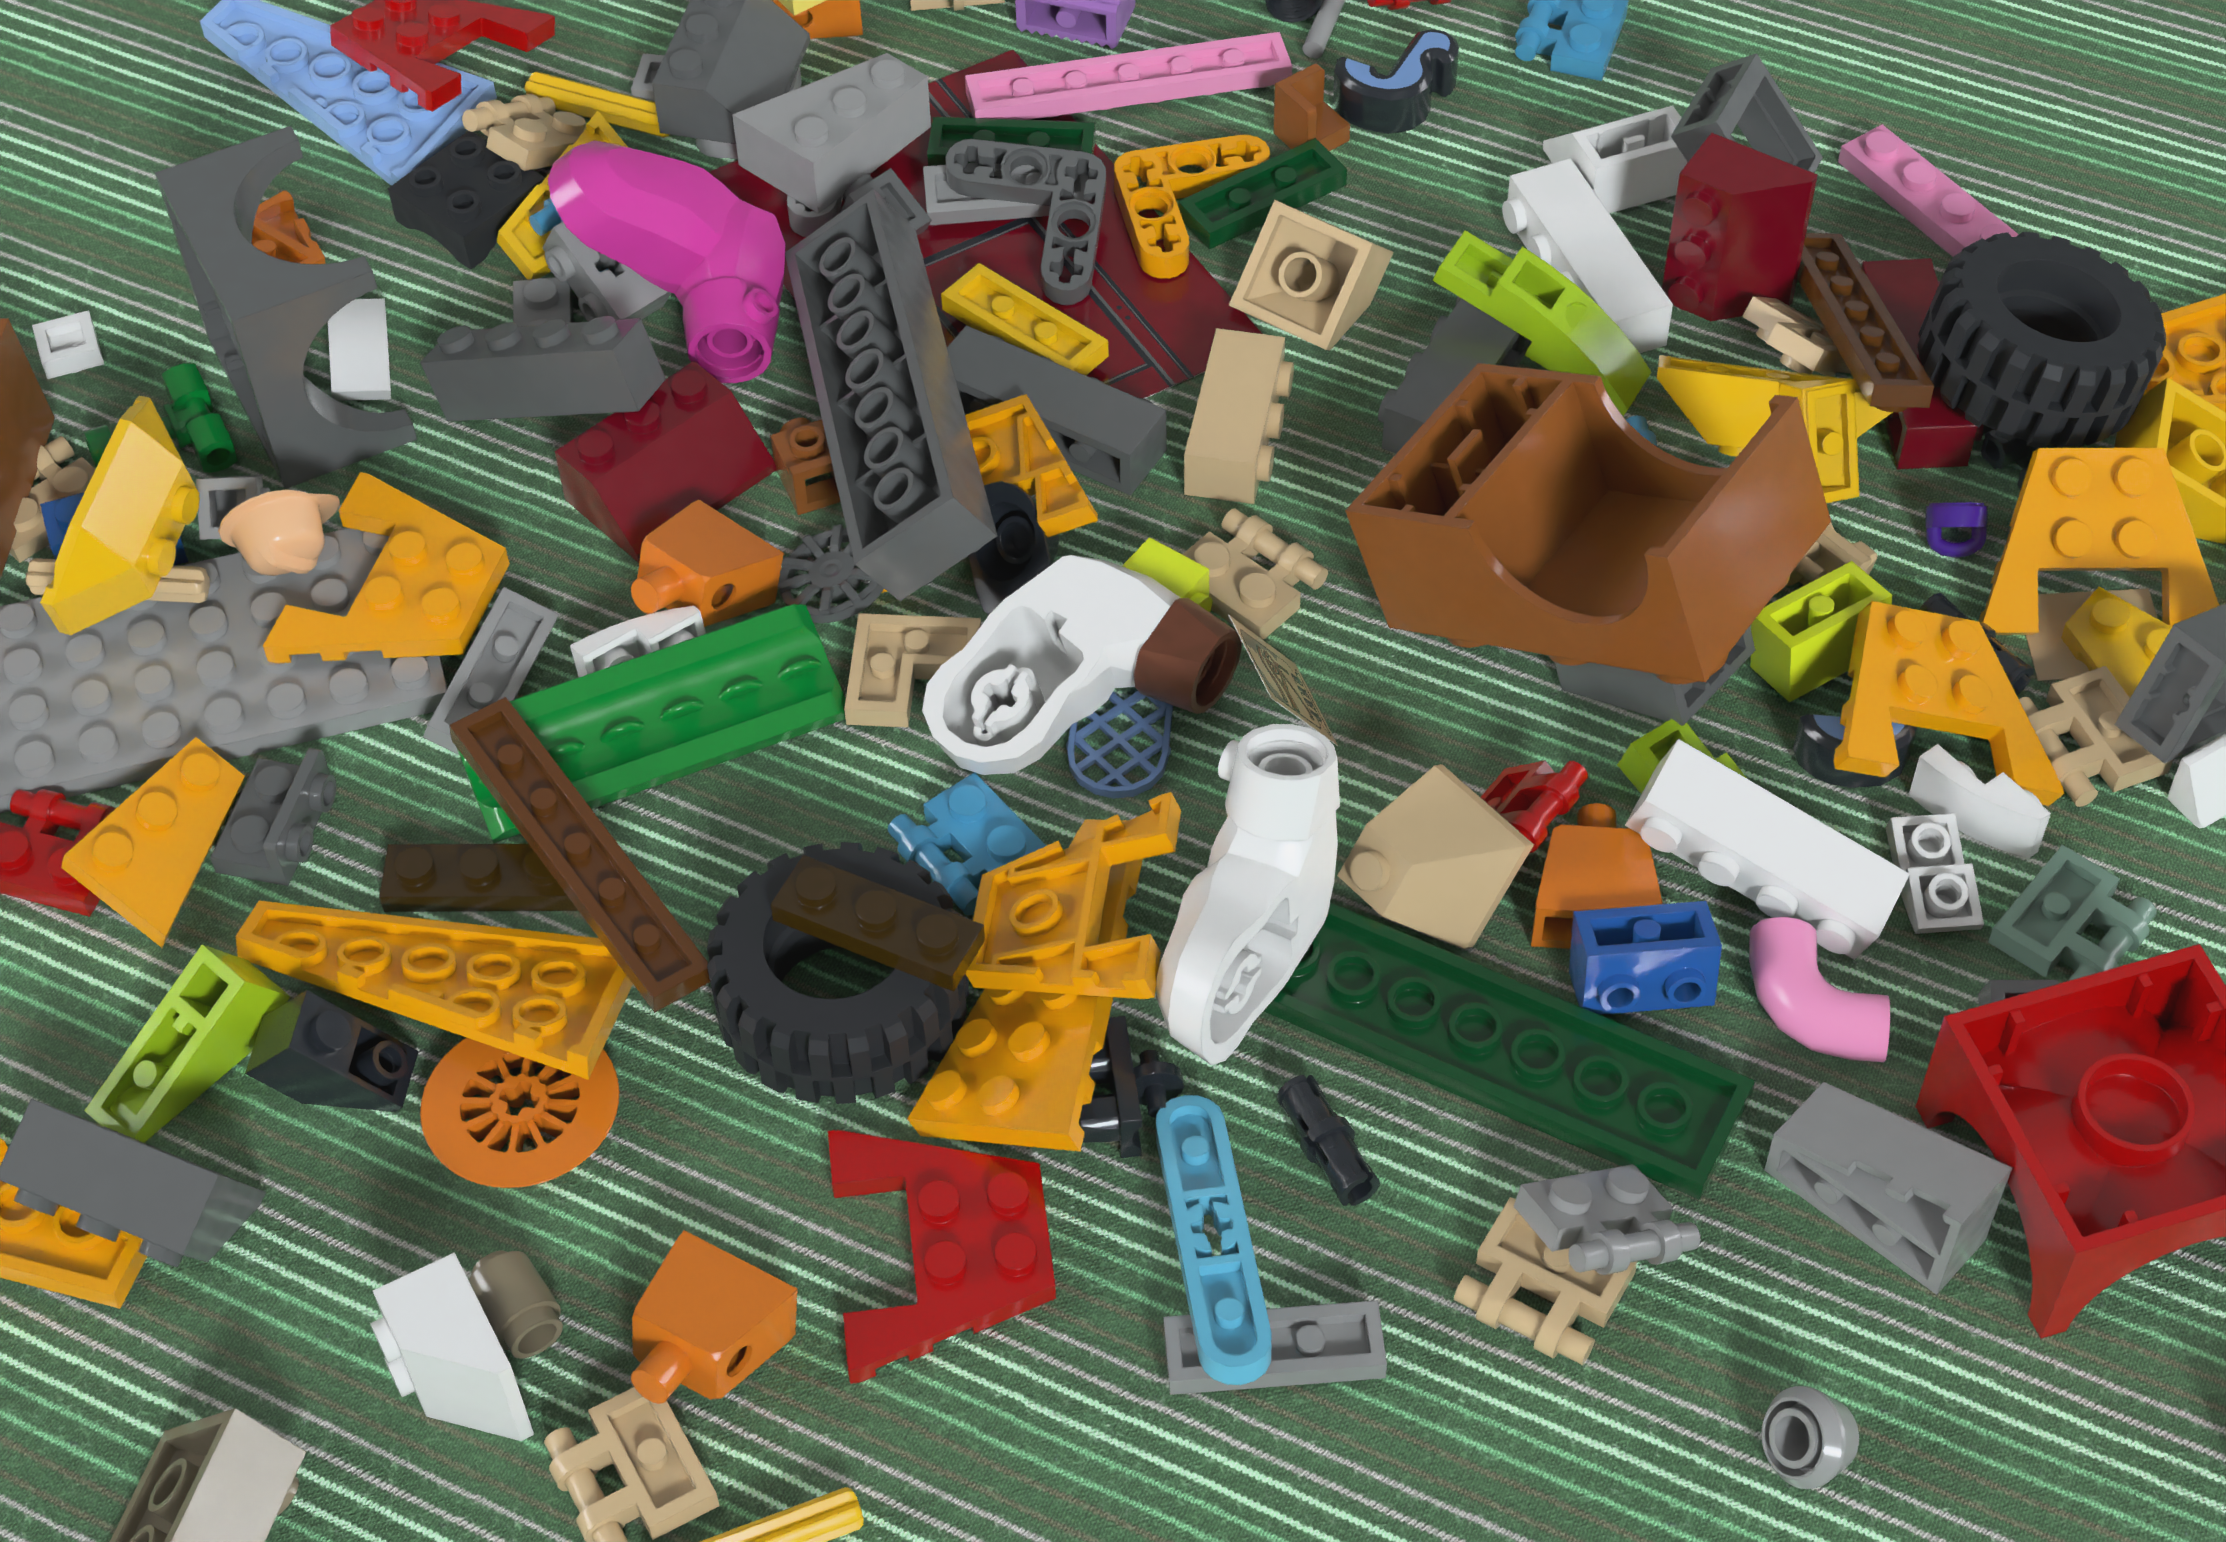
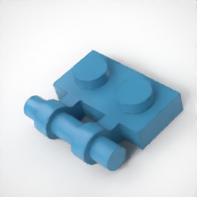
[1515,0,1629,81]
[888,772,1046,916]

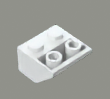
[1543,106,1688,213]

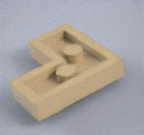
[1742,296,1850,377]
[844,613,982,727]

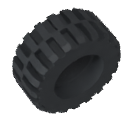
[1917,232,2166,448]
[707,842,969,1104]

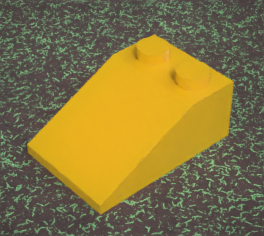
[2114,377,2226,544]

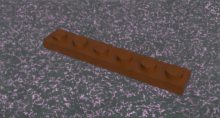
[1797,233,1934,412]
[449,697,710,1013]

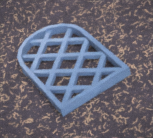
[1066,691,1173,799]

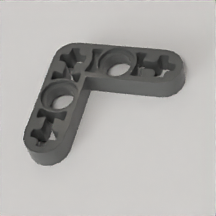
[946,139,1106,305]

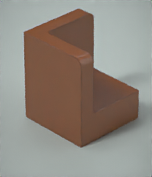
[1274,63,1350,151]

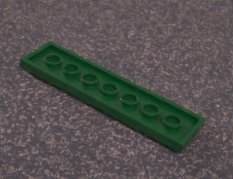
[1263,902,1756,1200]

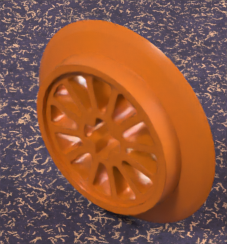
[420,1038,620,1188]

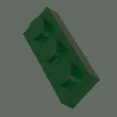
[927,117,1096,166]
[1178,138,1347,250]

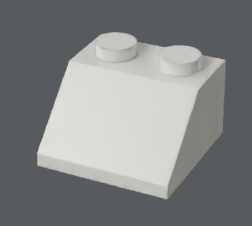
[370,1252,534,1441]

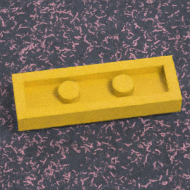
[941,263,1109,376]

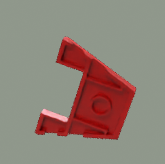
[330,0,555,112]
[828,1130,1056,1384]

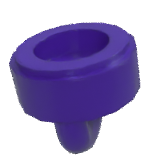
[1925,502,1988,558]

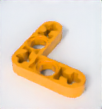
[1114,135,1270,278]

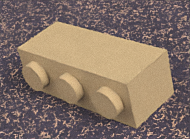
[1184,328,1294,504]

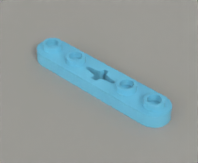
[1156,1095,1272,1385]

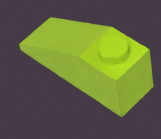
[84,944,291,1143]

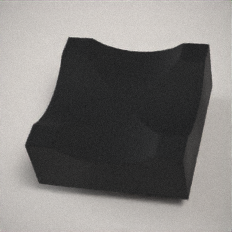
[388,131,545,269]

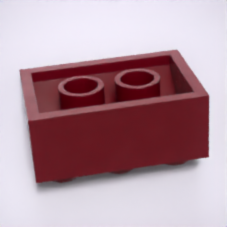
[1662,133,1818,321]
[554,361,776,563]

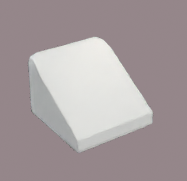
[2167,734,2226,828]

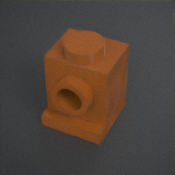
[770,418,841,515]

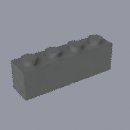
[1378,296,1532,454]
[420,316,666,421]
[947,325,1167,496]

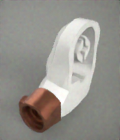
[922,555,1242,775]

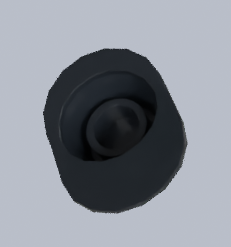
[968,481,1059,615]

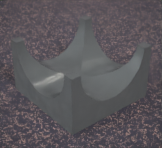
[155,126,417,489]

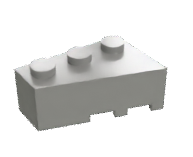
[732,53,931,214]
[1764,1082,2012,1295]

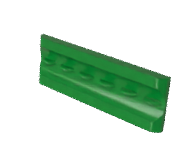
[456,604,846,844]

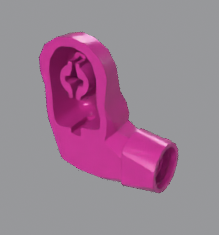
[548,140,785,383]

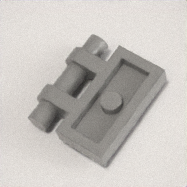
[1514,1164,1701,1275]

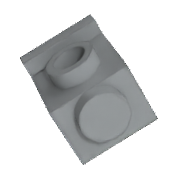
[196,475,271,540]

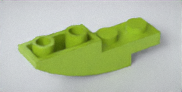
[1432,230,1652,416]

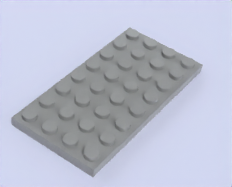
[0,528,448,813]

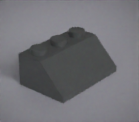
[652,0,810,144]
[0,1099,266,1267]

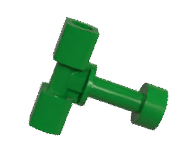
[83,363,238,473]

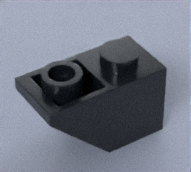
[245,990,418,1112]

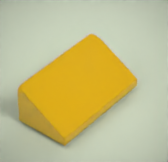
[1779,378,1860,503]

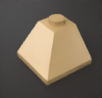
[1229,200,1394,351]
[1337,764,1534,949]

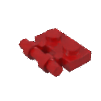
[1480,760,1588,853]
[0,789,116,917]

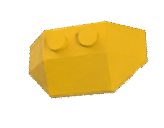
[1657,355,1893,457]
[40,396,200,635]

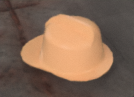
[218,489,340,576]

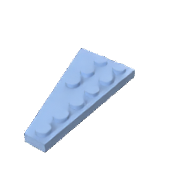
[200,0,497,186]

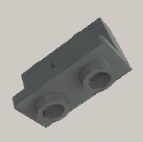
[210,748,336,886]

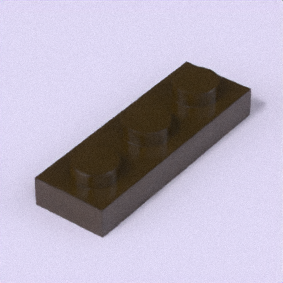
[379,844,578,912]
[771,855,985,992]

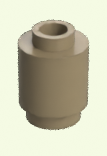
[468,1251,563,1359]

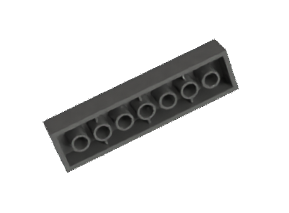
[785,189,997,601]

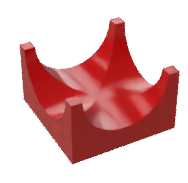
[1915,944,2226,1339]

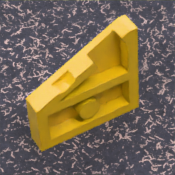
[2061,587,2172,698]

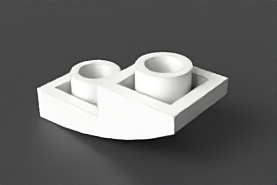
[328,298,391,401]
[570,606,706,677]
[1909,744,2051,858]
[1886,813,1984,934]

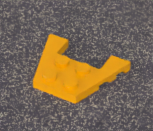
[881,394,1098,593]
[1978,448,2219,635]
[263,472,510,663]
[1833,601,2064,806]
[965,792,1181,999]

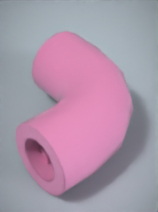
[1749,917,1890,1062]

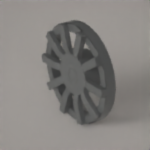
[778,524,884,623]

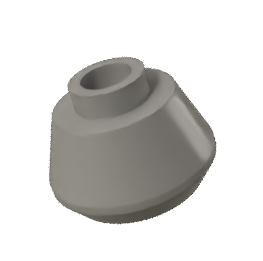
[1761,1386,1859,1489]

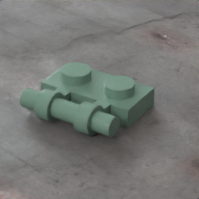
[1988,845,2157,981]

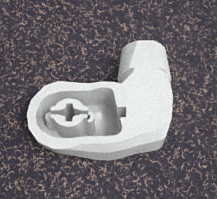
[1155,724,1340,1066]

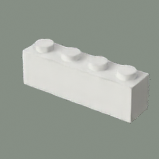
[1502,158,1673,353]
[1625,739,1910,960]

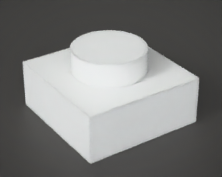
[32,310,104,379]

